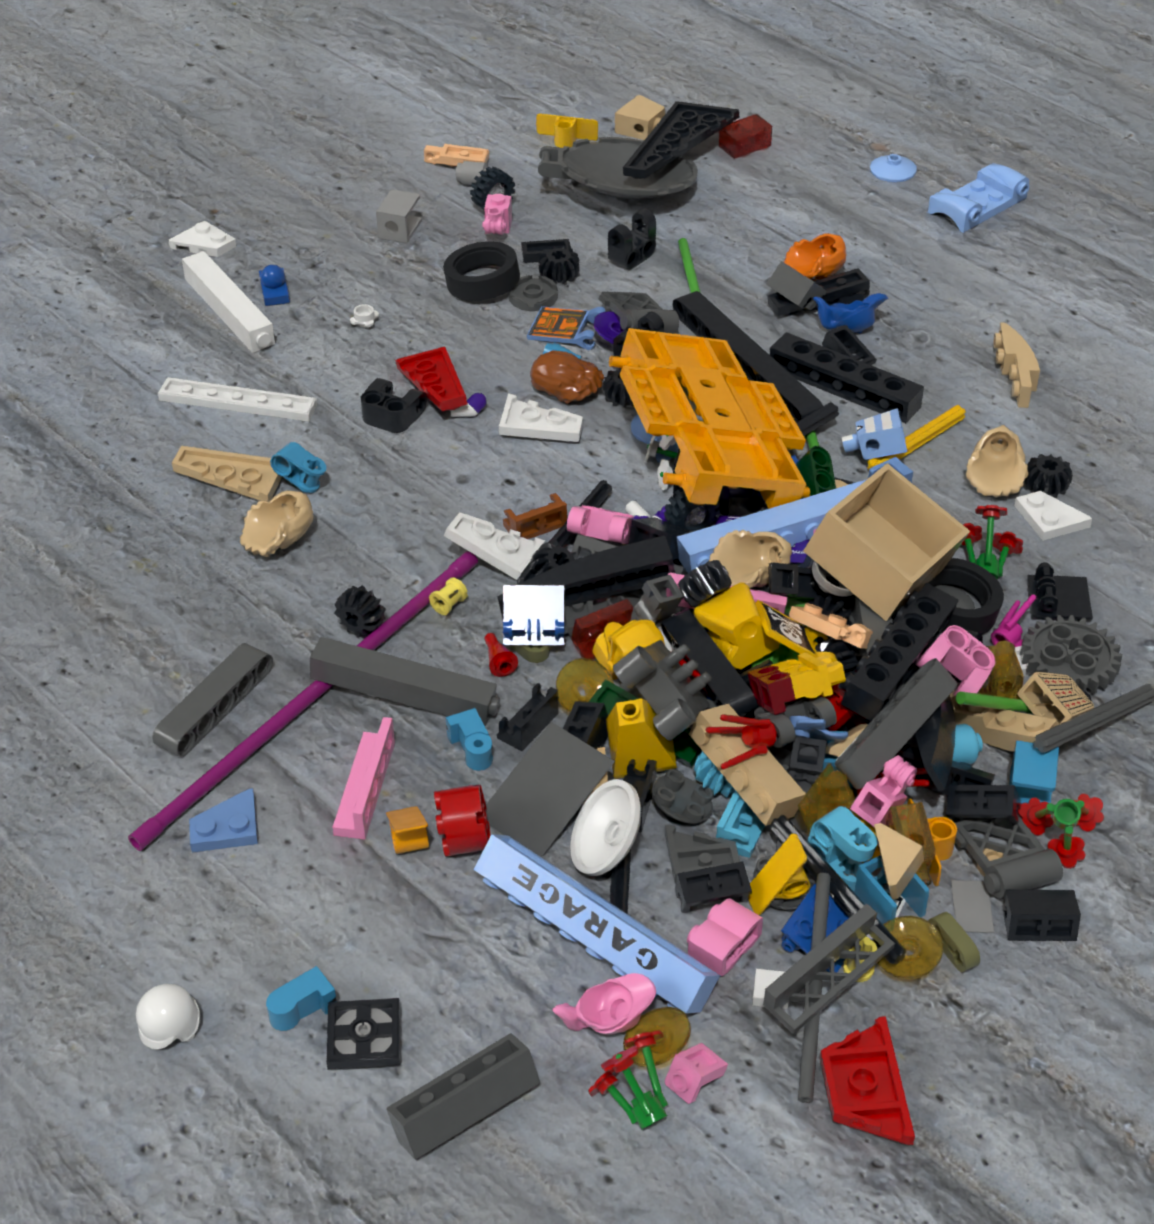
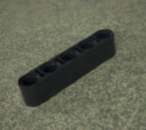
[660,608,758,717]

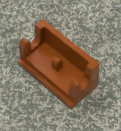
[503,493,567,539]

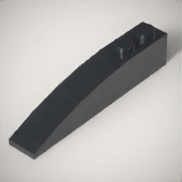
[497,536,675,622]
[903,666,956,792]

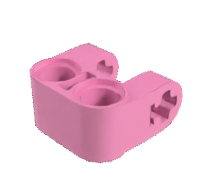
[567,505,634,544]
[916,625,995,697]

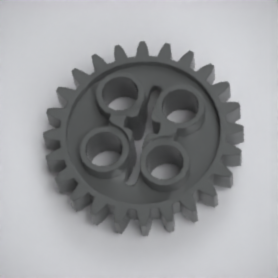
[1020,615,1123,693]

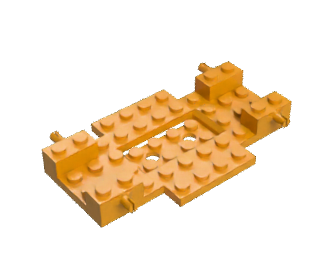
[609,328,810,509]

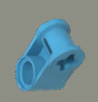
[270,442,326,493]

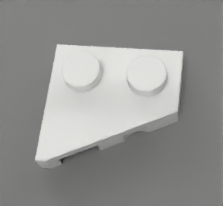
[169,221,237,257]
[1014,491,1092,541]

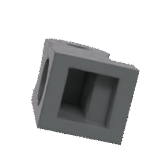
[634,574,684,628]

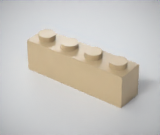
[689,704,806,826]

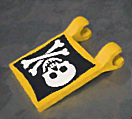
[755,600,837,662]

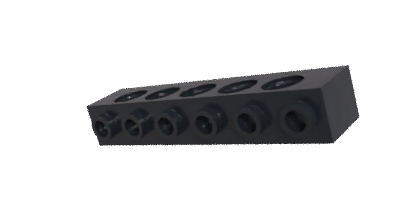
[770,332,924,424]
[841,583,959,721]

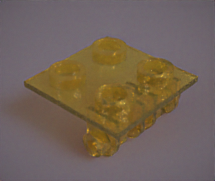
[798,763,863,833]

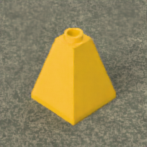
[606,698,677,779]

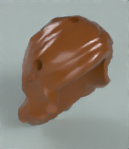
[530,350,604,404]

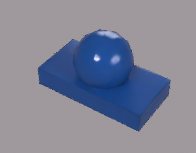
[259,265,290,306]

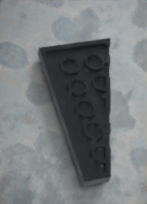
[623,101,740,179]

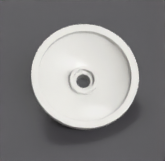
[570,779,641,876]

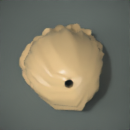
[966,425,1029,498]
[240,490,313,557]
[709,530,792,588]

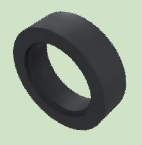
[443,241,520,301]
[919,558,1004,634]

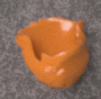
[783,233,847,281]

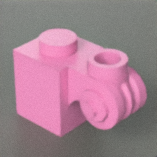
[482,194,512,235]
[850,755,917,827]

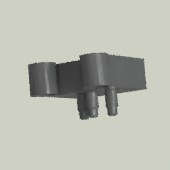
[613,640,711,741]

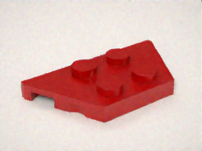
[820,1016,915,1145]

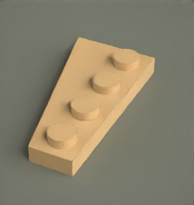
[172,446,282,501]

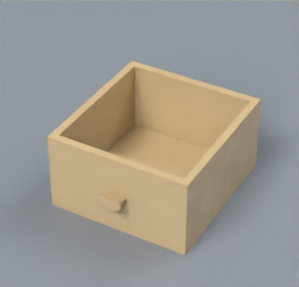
[803,463,970,621]

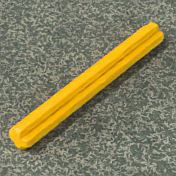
[867,405,966,471]

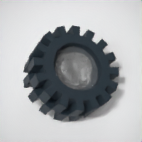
[470,166,515,210]
[664,490,720,532]

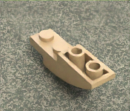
[993,322,1040,408]
[950,690,1058,752]

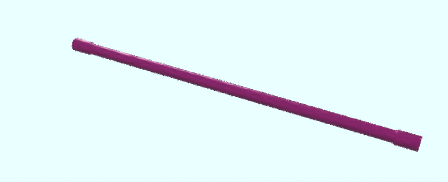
[128,551,478,851]

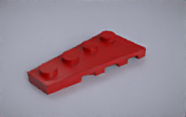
[395,346,468,411]

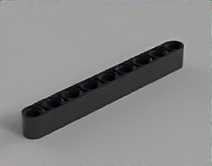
[672,291,823,422]

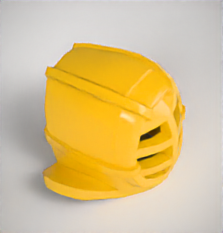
[604,619,665,672]

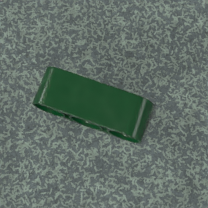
[796,446,836,499]

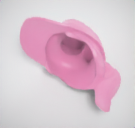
[552,973,656,1034]

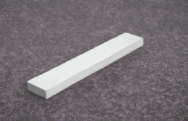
[158,377,317,422]

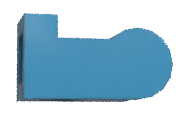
[446,708,493,771]
[266,966,337,1031]

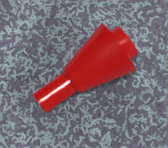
[484,633,518,677]

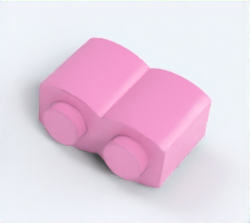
[687,898,763,976]

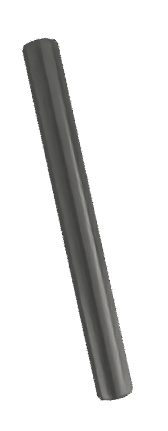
[1033,684,1154,753]

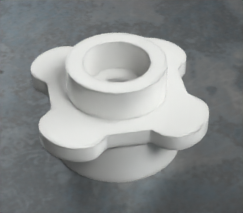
[350,304,379,327]

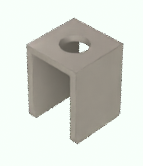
[376,189,422,243]

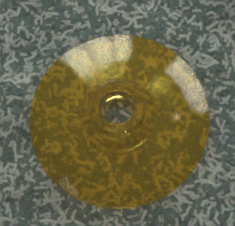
[555,658,614,713]
[877,916,943,979]
[623,1007,691,1067]

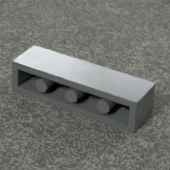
[386,1033,540,1160]

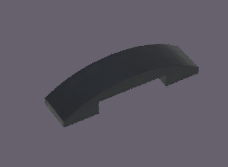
[769,562,855,602]
[775,736,827,853]

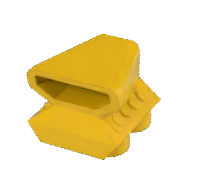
[694,582,780,670]

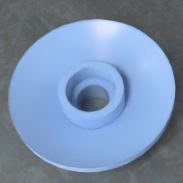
[870,154,917,182]

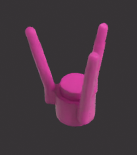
[991,594,1036,650]

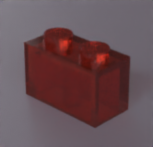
[719,114,773,159]

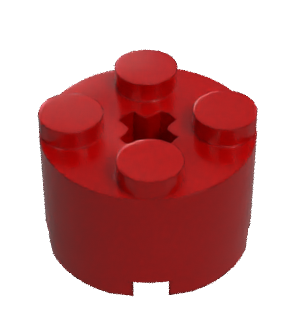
[434,785,491,857]

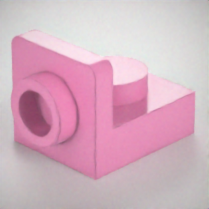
[664,1043,728,1104]

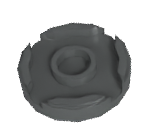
[508,275,558,311]

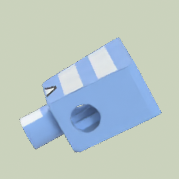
[842,408,907,460]

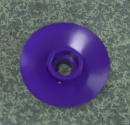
[594,311,624,344]

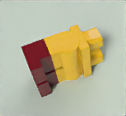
[747,653,846,715]

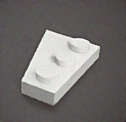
[499,393,583,442]

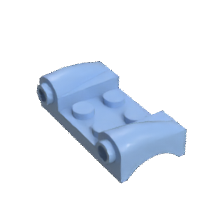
[928,163,1030,233]

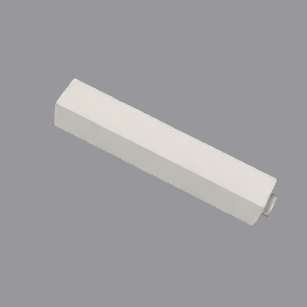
[182,251,275,353]

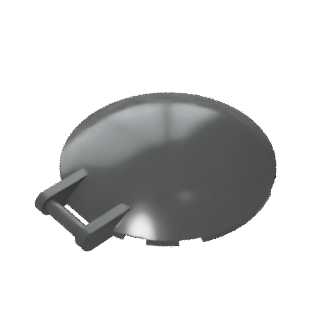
[538,137,698,199]

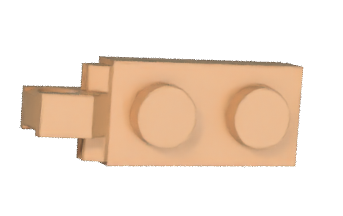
[424,144,489,167]
[789,603,873,649]

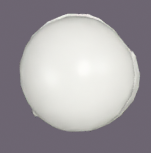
[136,984,200,1050]

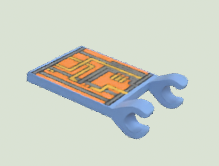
[527,306,606,350]

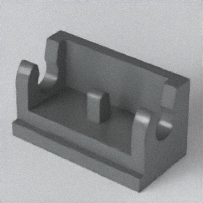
[766,261,827,310]

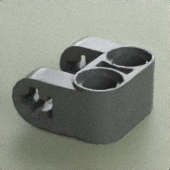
[754,696,837,748]

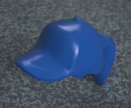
[813,293,888,334]

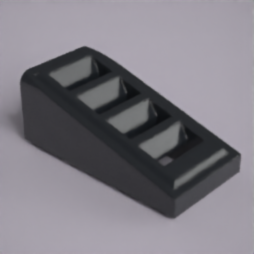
[822,325,877,365]

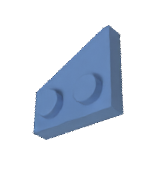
[189,788,258,853]

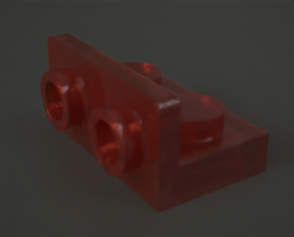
[571,599,633,662]

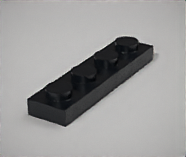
[768,268,870,316]

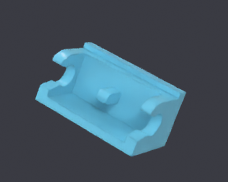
[716,790,765,858]

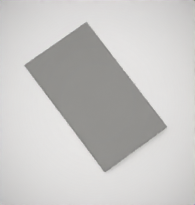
[951,880,994,933]

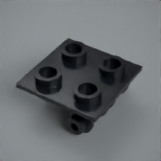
[1027,562,1093,620]

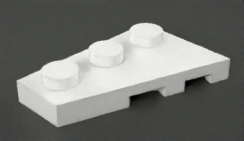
[444,512,545,580]

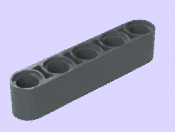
[152,643,273,757]
[835,658,958,789]

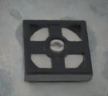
[326,998,400,1070]

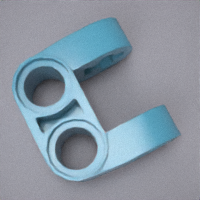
[808,806,878,891]

